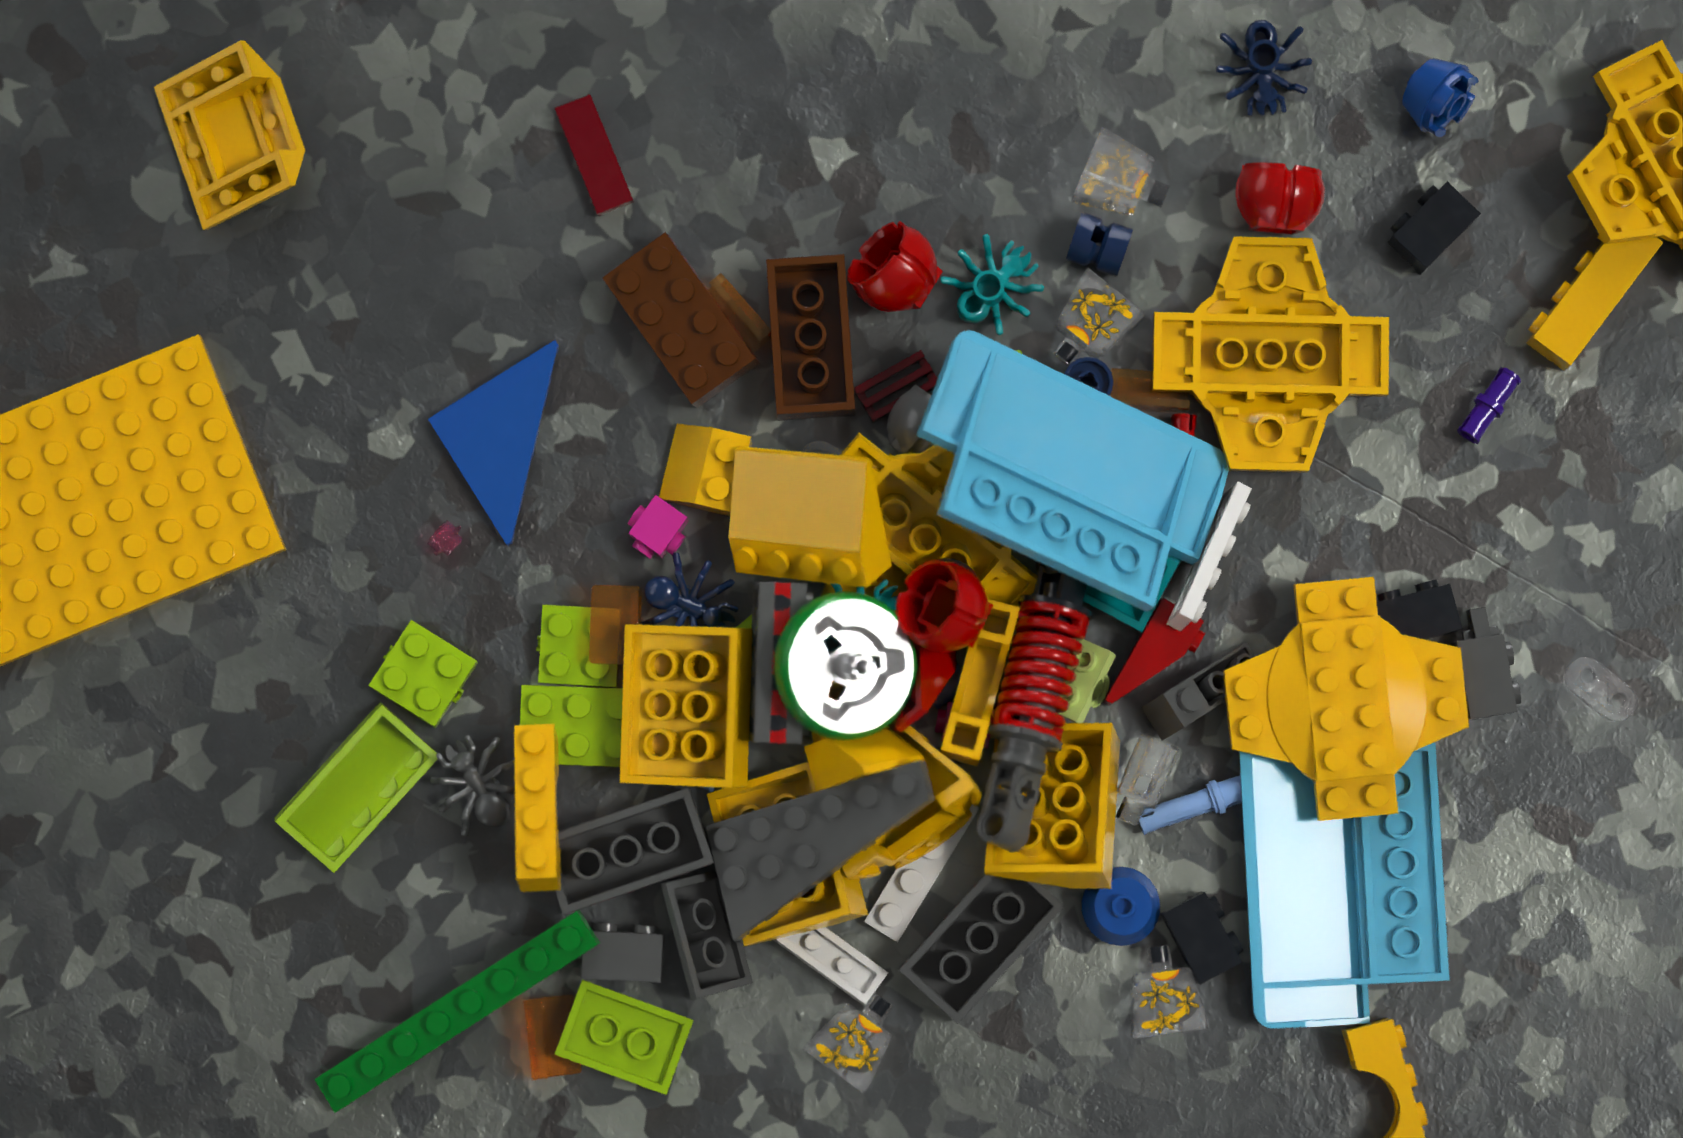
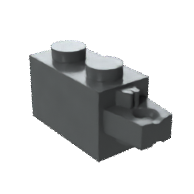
[1451,607,1521,720]
[573,923,665,982]

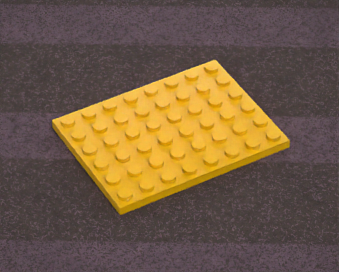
[0,334,286,667]

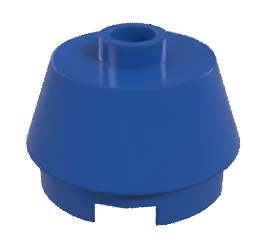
[1402,58,1479,137]
[1082,867,1160,946]

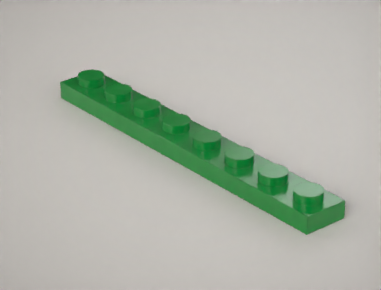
[314,910,600,1113]

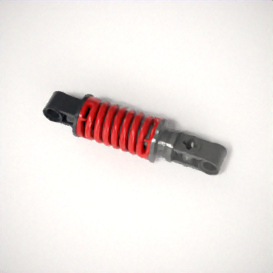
[977,562,1093,852]

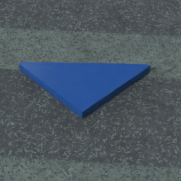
[428,340,559,546]

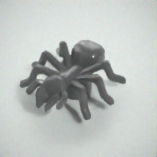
[430,735,515,837]

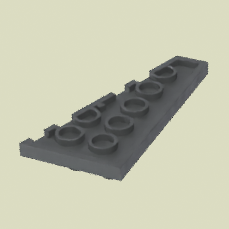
[706,760,935,941]

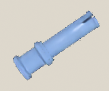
[1136,775,1242,835]

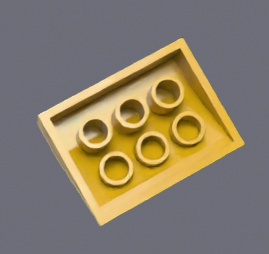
[728,446,892,588]
[620,624,753,788]
[984,723,1120,889]
[707,761,868,946]

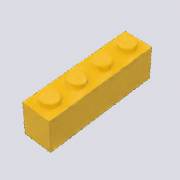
[1527,235,1663,371]

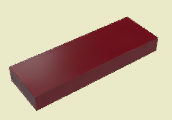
[555,94,634,217]

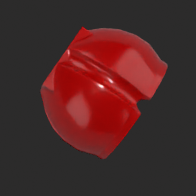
[1235,162,1325,235]
[847,221,943,312]
[896,560,993,653]

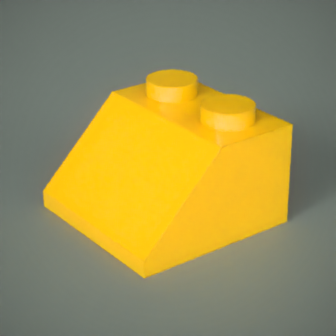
[659,424,752,516]
[804,726,924,792]

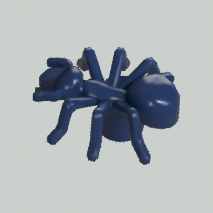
[1216,20,1312,116]
[640,552,739,628]

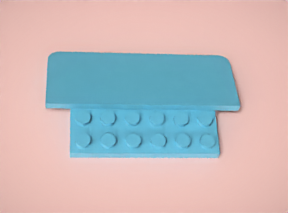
[916,330,1229,612]
[1239,743,1449,1028]

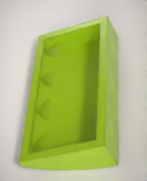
[274,701,438,873]

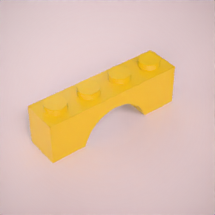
[940,599,1020,767]
[514,724,561,892]
[1342,1018,1428,1138]

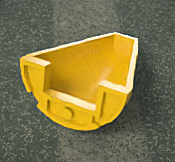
[812,681,981,879]

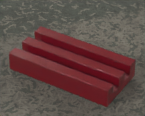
[854,350,938,423]

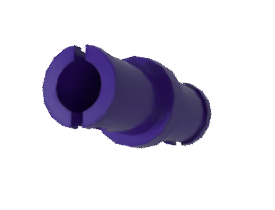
[1457,367,1521,444]

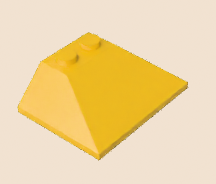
[154,40,305,230]

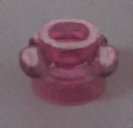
[427,520,463,556]

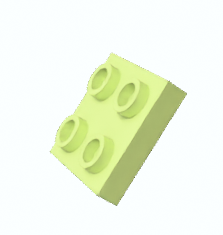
[1058,639,1116,723]

